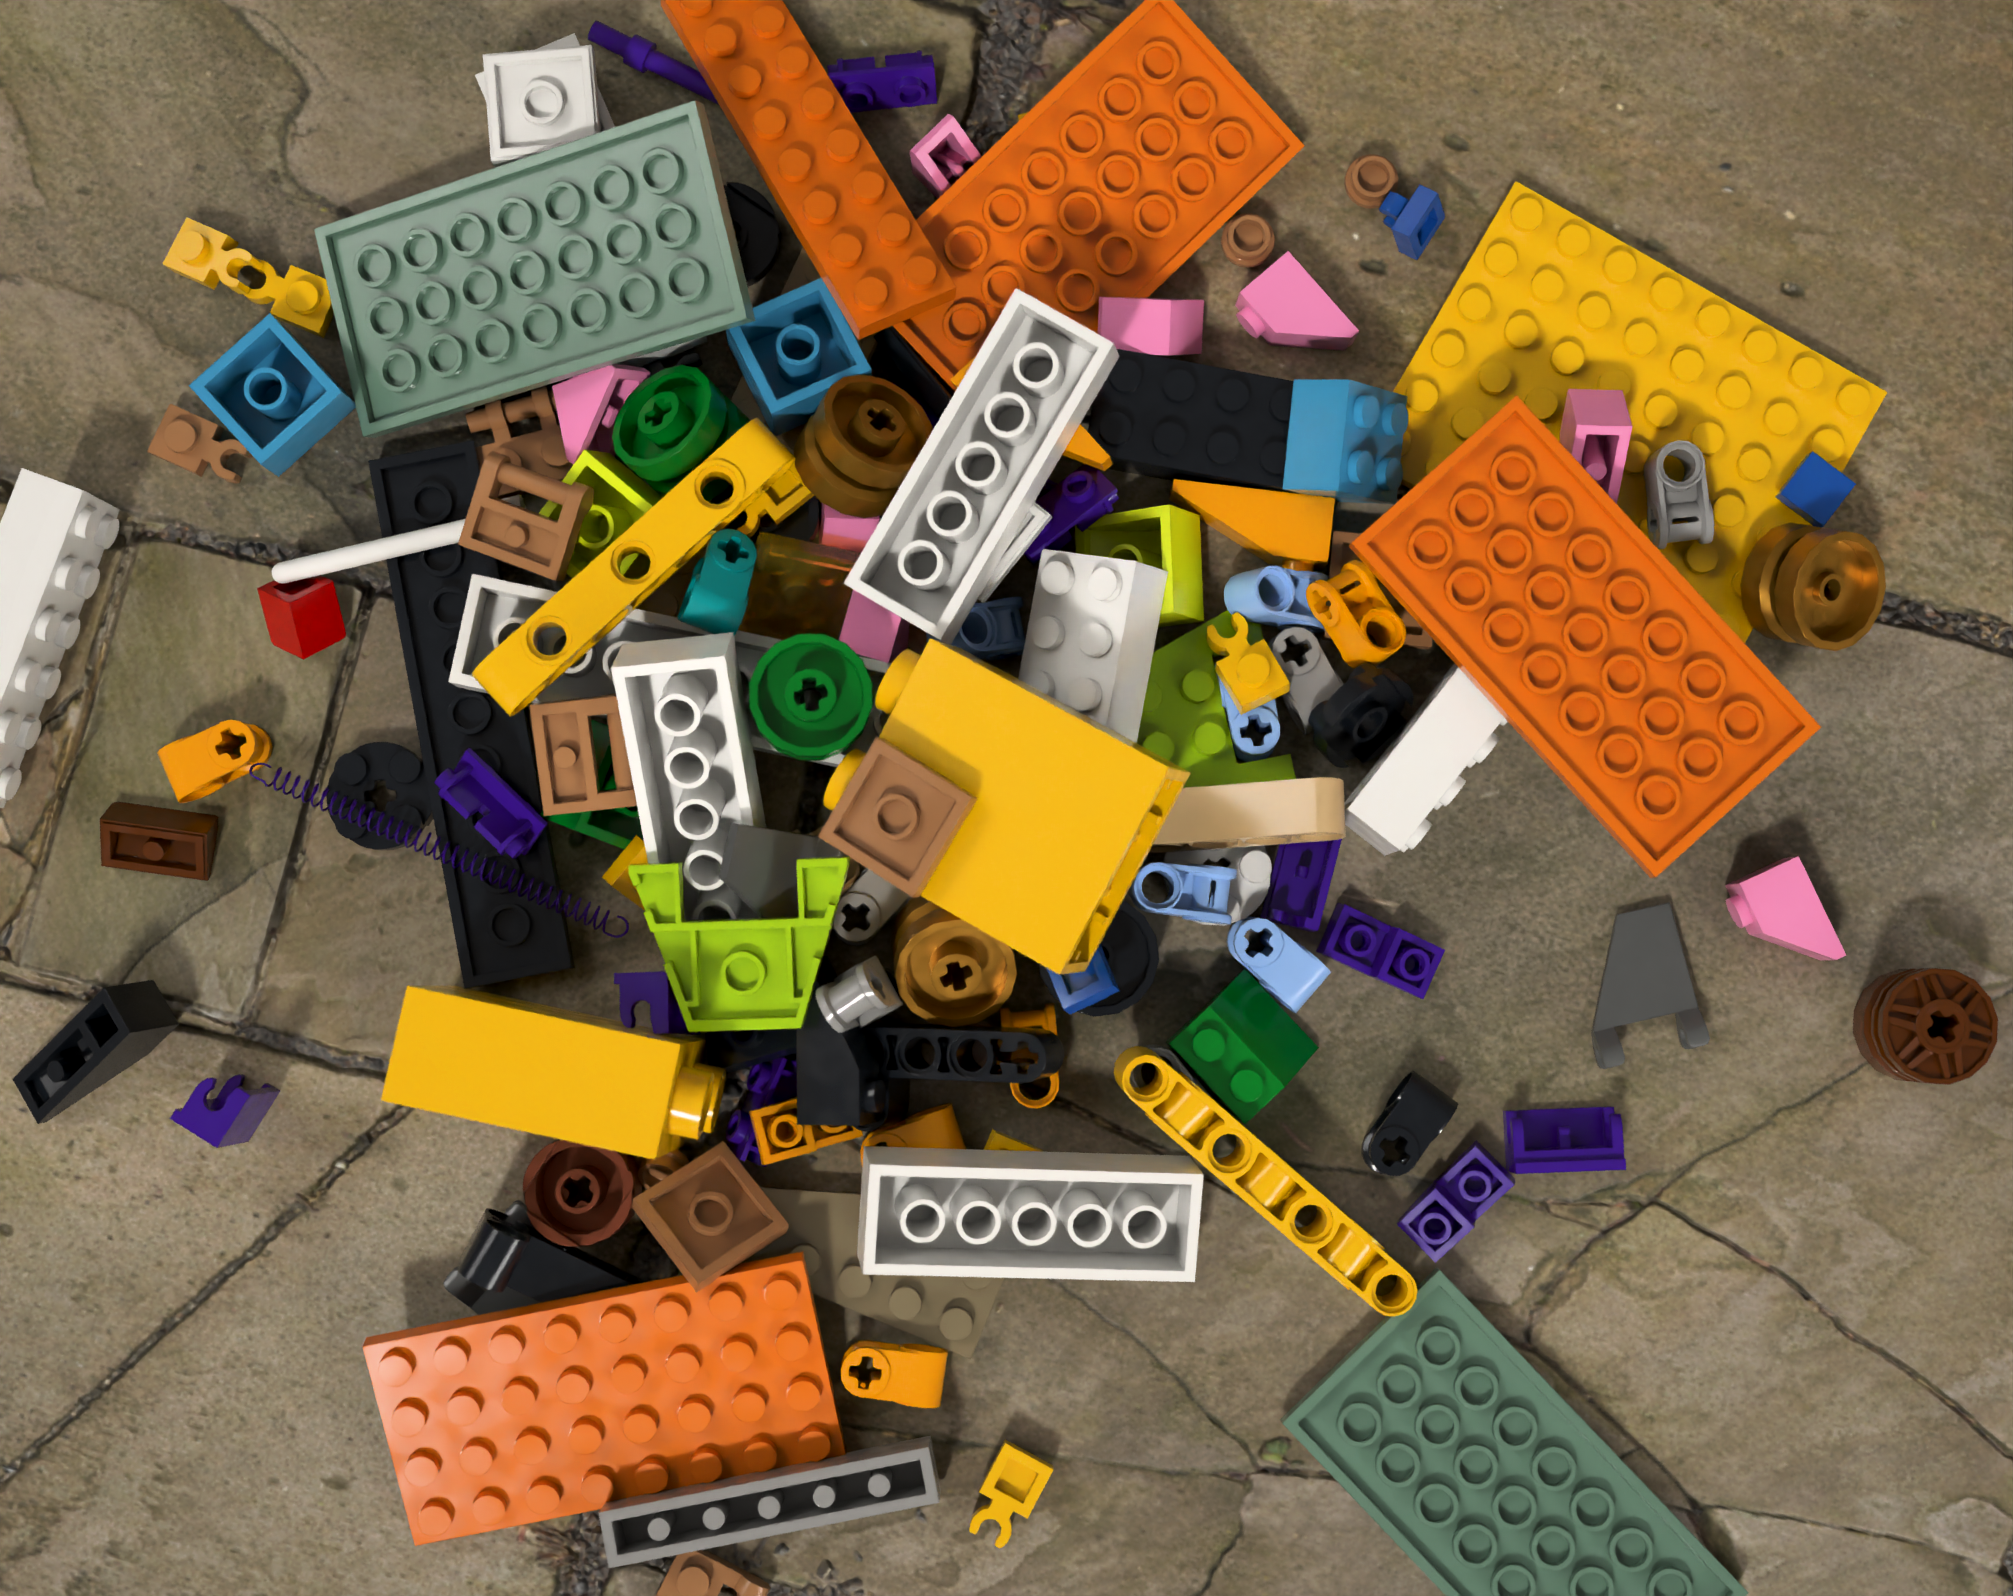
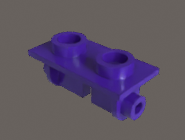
[827,50,937,113]
[1024,464,1119,565]
[434,748,548,859]
[725,1057,797,1167]

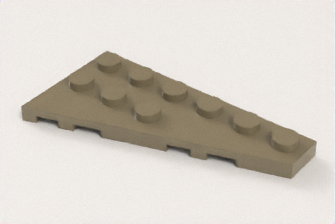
[742,1187,1004,1359]

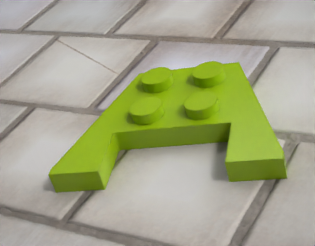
[1137,610,1296,788]
[628,856,850,1032]

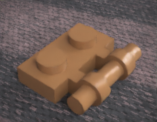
[466,386,574,499]

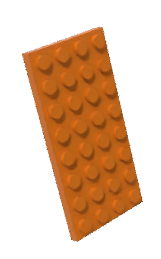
[893,0,1305,395]
[1349,395,1821,878]
[362,1251,847,1546]

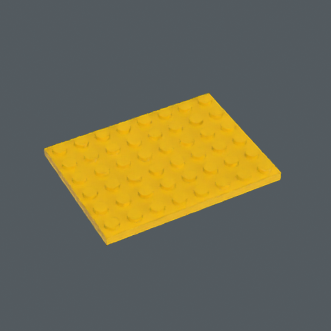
[1393,181,1888,643]

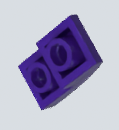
[1316,903,1445,999]
[1397,1140,1515,1263]

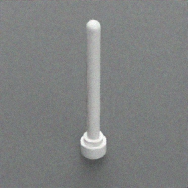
[272,495,526,584]

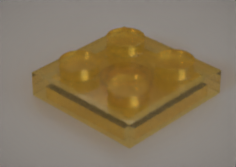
[738,531,861,640]

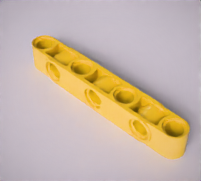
[472,417,796,717]
[1114,1046,1417,1317]

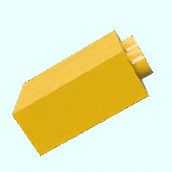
[823,638,1191,975]
[381,986,726,1160]

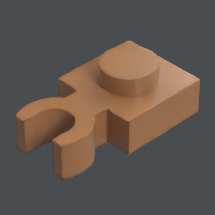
[147,404,252,484]

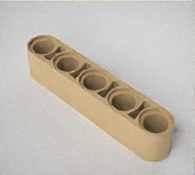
[1148,777,1346,854]

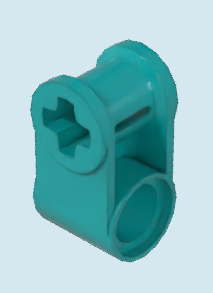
[678,529,757,636]

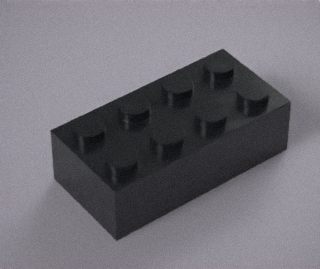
[1082,349,1297,493]

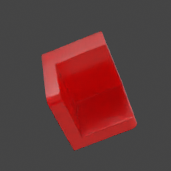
[257,575,346,660]

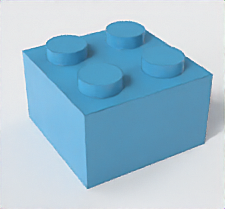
[726,278,872,436]
[189,313,356,477]
[1282,379,1408,504]

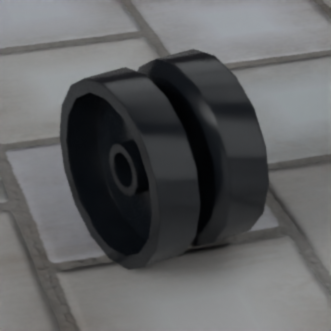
[1038,901,1159,1017]

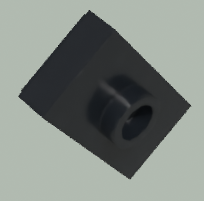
[874,326,953,419]
[705,1029,796,1074]

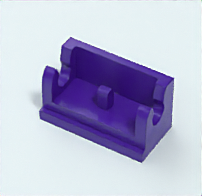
[1260,839,1342,932]
[614,971,701,1035]
[170,1074,280,1148]
[1503,1106,1626,1174]

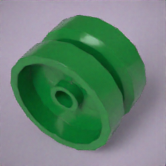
[612,365,751,501]
[749,634,872,761]

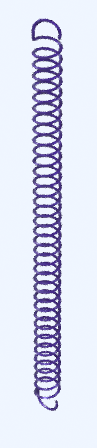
[249,763,629,938]

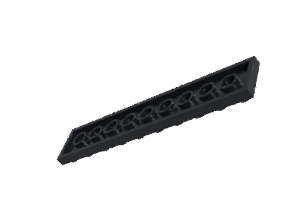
[368,440,575,989]

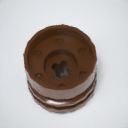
[1853,968,1998,1085]

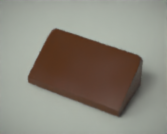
[100,802,218,881]

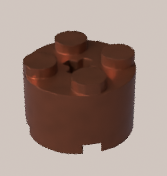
[523,1139,642,1246]

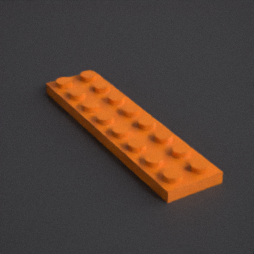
[661,0,957,340]

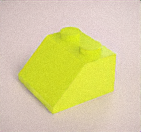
[1075,504,1204,627]

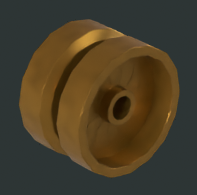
[793,374,933,518]
[1740,522,1886,651]
[891,896,1017,1027]

